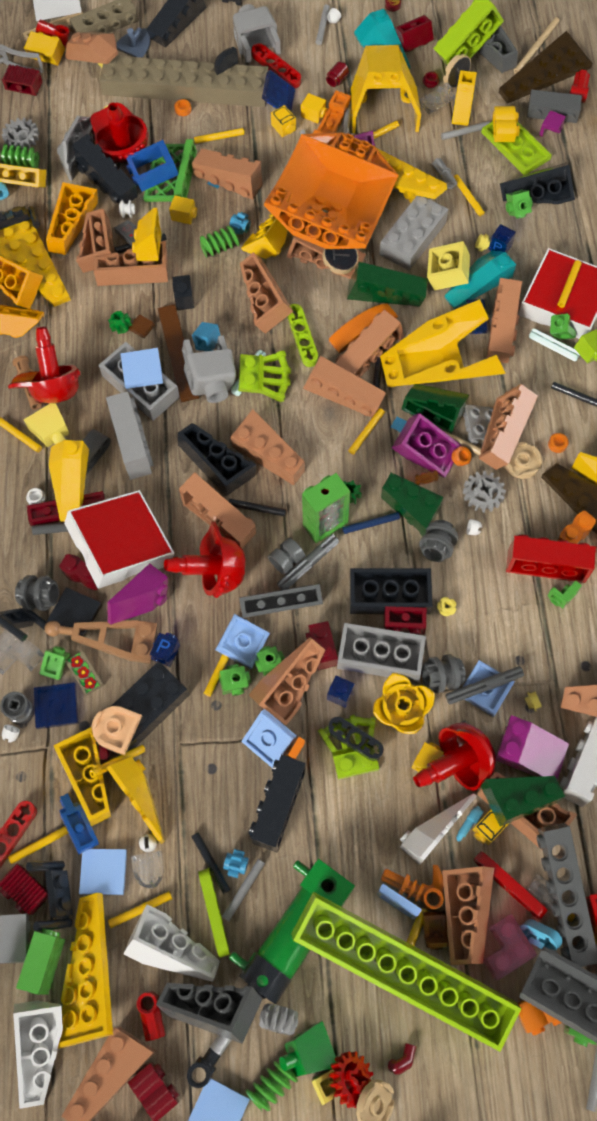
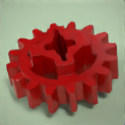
[329,1051,374,1108]

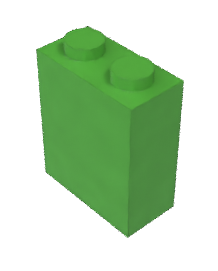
[16,928,66,995]

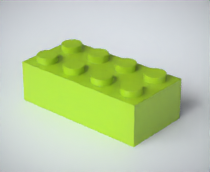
[433,0,504,65]

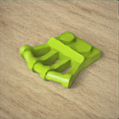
[238,351,291,402]
[317,715,379,780]

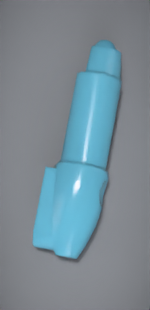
[456,806,484,842]

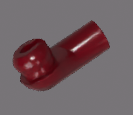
[388,1043,417,1075]

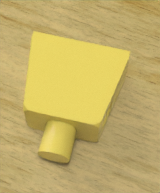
[24,404,69,447]

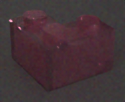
[484,914,537,980]

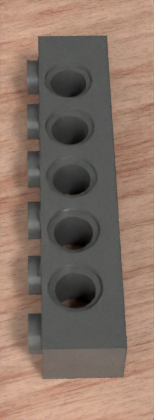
[536,823,597,967]

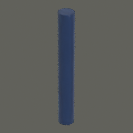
[342,512,400,534]

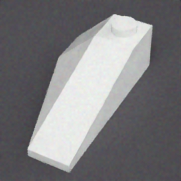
[400,793,477,865]
[123,905,220,982]
[13,1001,63,1109]

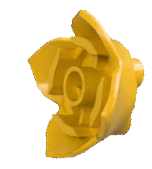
[373,673,435,734]

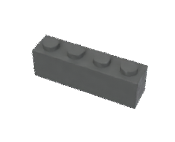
[239,584,323,618]

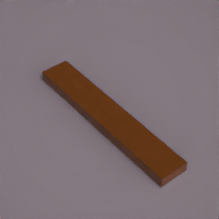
[157,304,199,403]

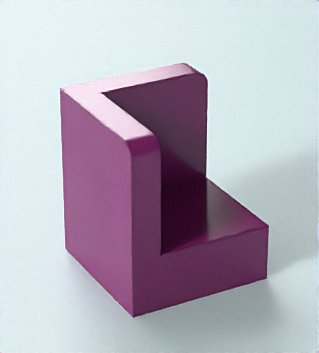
[539,110,566,137]

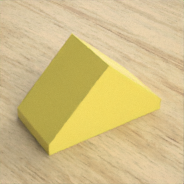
[312,1069,336,1105]

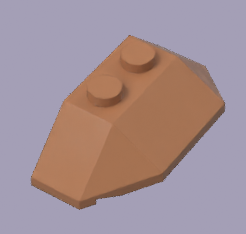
[65,31,118,64]

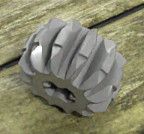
[259,1003,299,1036]

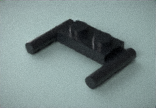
[0,206,40,229]
[0,608,47,642]
[26,861,73,931]

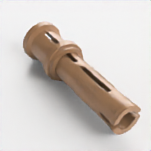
[12,356,42,410]

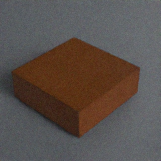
[129,314,155,339]

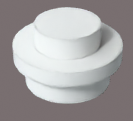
[26,488,46,505]

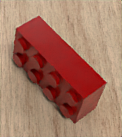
[506,535,596,583]

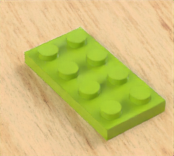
[481,121,552,175]

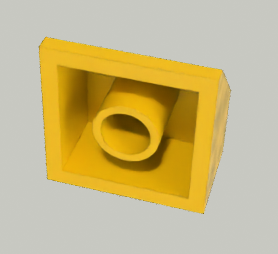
[132,208,162,261]

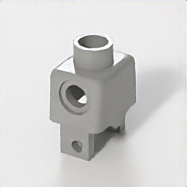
[233,4,281,63]
[182,335,236,403]

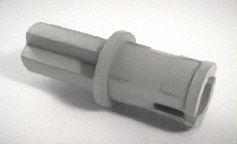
[432,158,457,189]

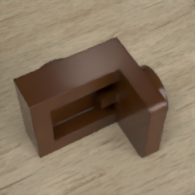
[423,911,449,950]

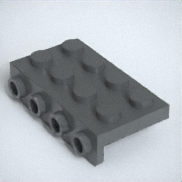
[519,947,597,1043]

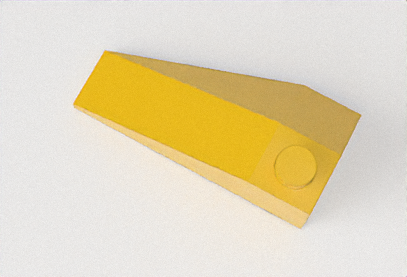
[241,213,288,259]
[49,440,89,522]
[107,756,165,844]

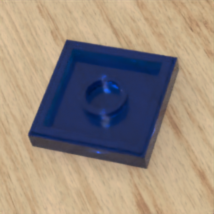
[262,70,295,112]
[34,682,78,729]

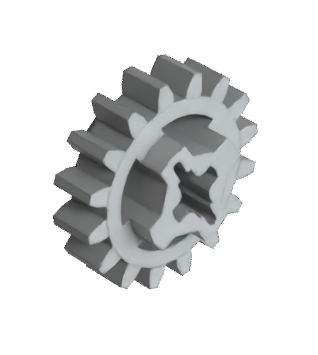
[2,118,40,150]
[463,471,506,513]

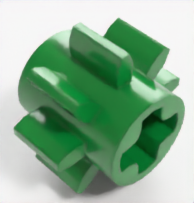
[108,311,132,334]
[343,480,362,504]

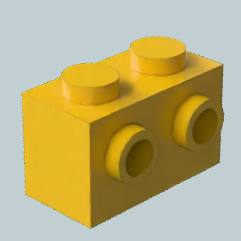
[24,31,65,66]

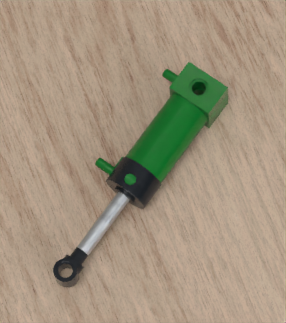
[187,859,355,1088]

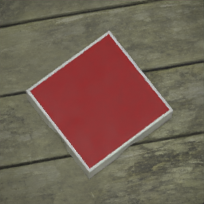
[518,248,597,339]
[64,490,174,589]

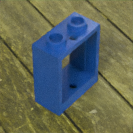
[126,140,179,192]

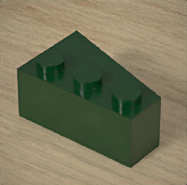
[401,384,469,434]
[381,472,444,536]
[481,776,565,827]

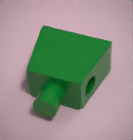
[279,1021,336,1077]

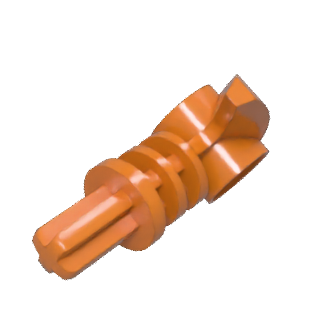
[381,865,444,911]

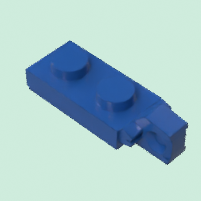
[59,793,99,855]

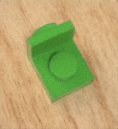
[550,314,576,340]
[548,581,582,609]
[39,646,70,680]

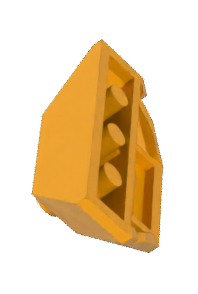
[0,305,44,338]

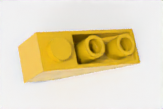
[452,70,477,126]

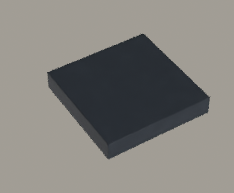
[47,587,102,637]

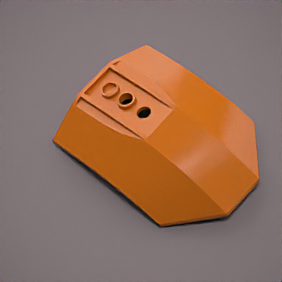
[264,132,398,249]

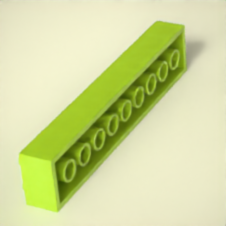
[291,892,521,1052]

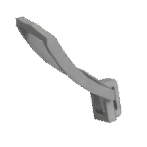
[0,44,44,73]

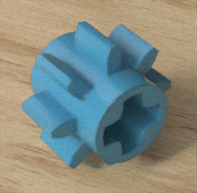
[230,212,251,235]
[223,849,249,878]

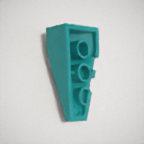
[354,8,411,69]
[444,251,516,310]

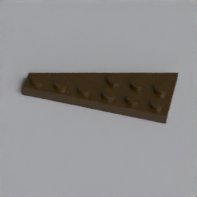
[499,31,593,104]
[541,463,597,534]

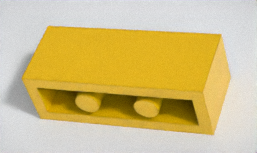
[0,163,46,187]

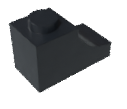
[172,275,194,311]

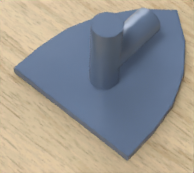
[116,27,150,58]

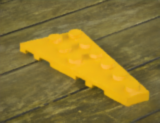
[377,148,447,199]
[0,219,71,307]
[57,892,113,1049]

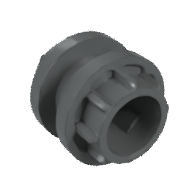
[419,520,459,562]
[15,575,59,611]
[421,654,466,693]

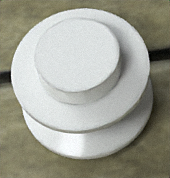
[119,200,135,218]

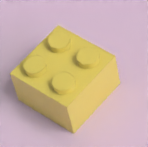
[427,241,470,291]

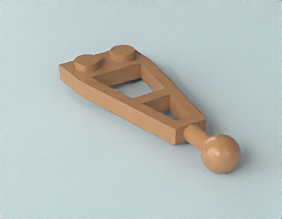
[45,620,157,664]

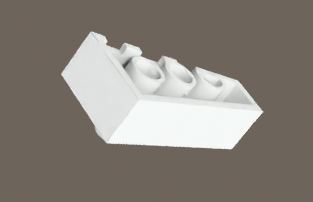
[559,717,597,807]

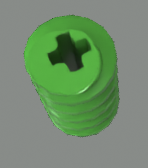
[1,144,40,168]
[200,226,239,258]
[245,1061,298,1112]

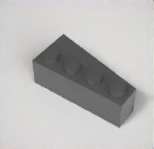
[478,25,518,73]
[156,983,263,1044]

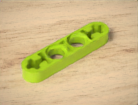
[287,304,318,367]
[198,868,231,958]

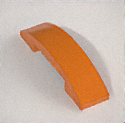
[312,91,351,134]
[329,303,398,353]

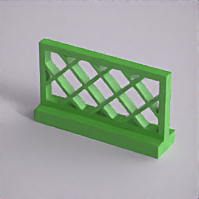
[143,139,197,202]

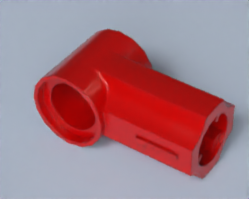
[36,19,69,48]
[570,70,590,103]
[137,991,166,1042]

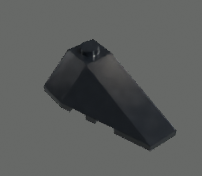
[499,163,575,204]

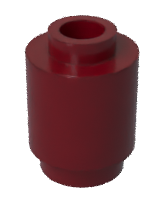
[326,61,349,87]

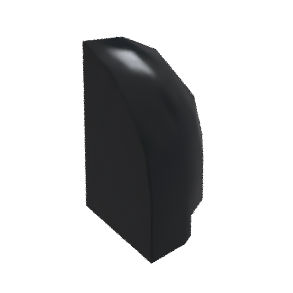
[214,47,238,75]

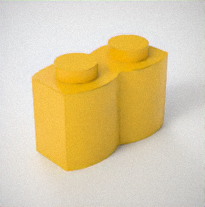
[492,106,520,142]

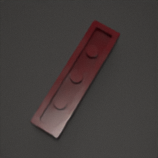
[27,491,105,526]

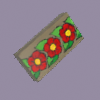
[66,651,104,696]

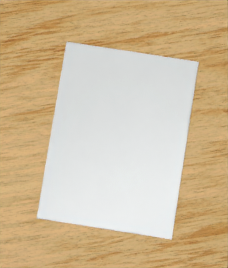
[33,0,81,21]

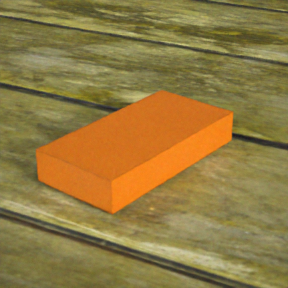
[284,737,305,759]

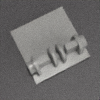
[463,404,494,445]

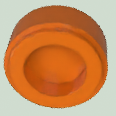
[174,99,191,116]
[548,433,568,453]
[452,446,472,466]

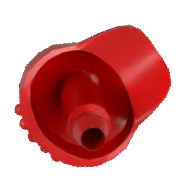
[90,102,149,163]
[8,326,80,404]
[164,521,246,598]
[413,722,496,791]

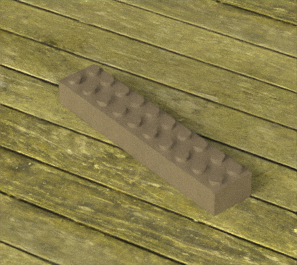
[99,56,269,107]

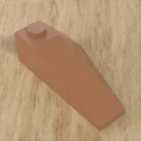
[249,638,325,725]

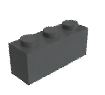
[527,89,582,123]

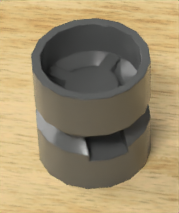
[268,538,305,575]
[0,691,34,725]

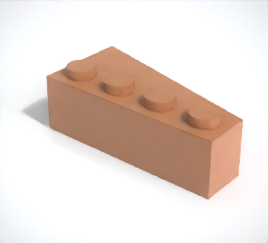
[287,236,366,279]
[94,241,168,286]
[231,409,305,486]
[477,772,577,850]
[61,1026,157,1121]

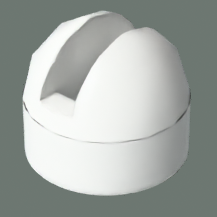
[327,8,341,23]
[467,519,482,535]
[1,725,20,743]
[139,834,157,852]

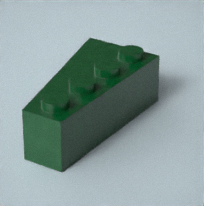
[347,262,428,307]

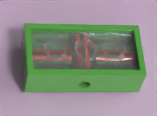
[302,473,350,544]

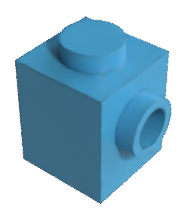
[192,322,221,352]

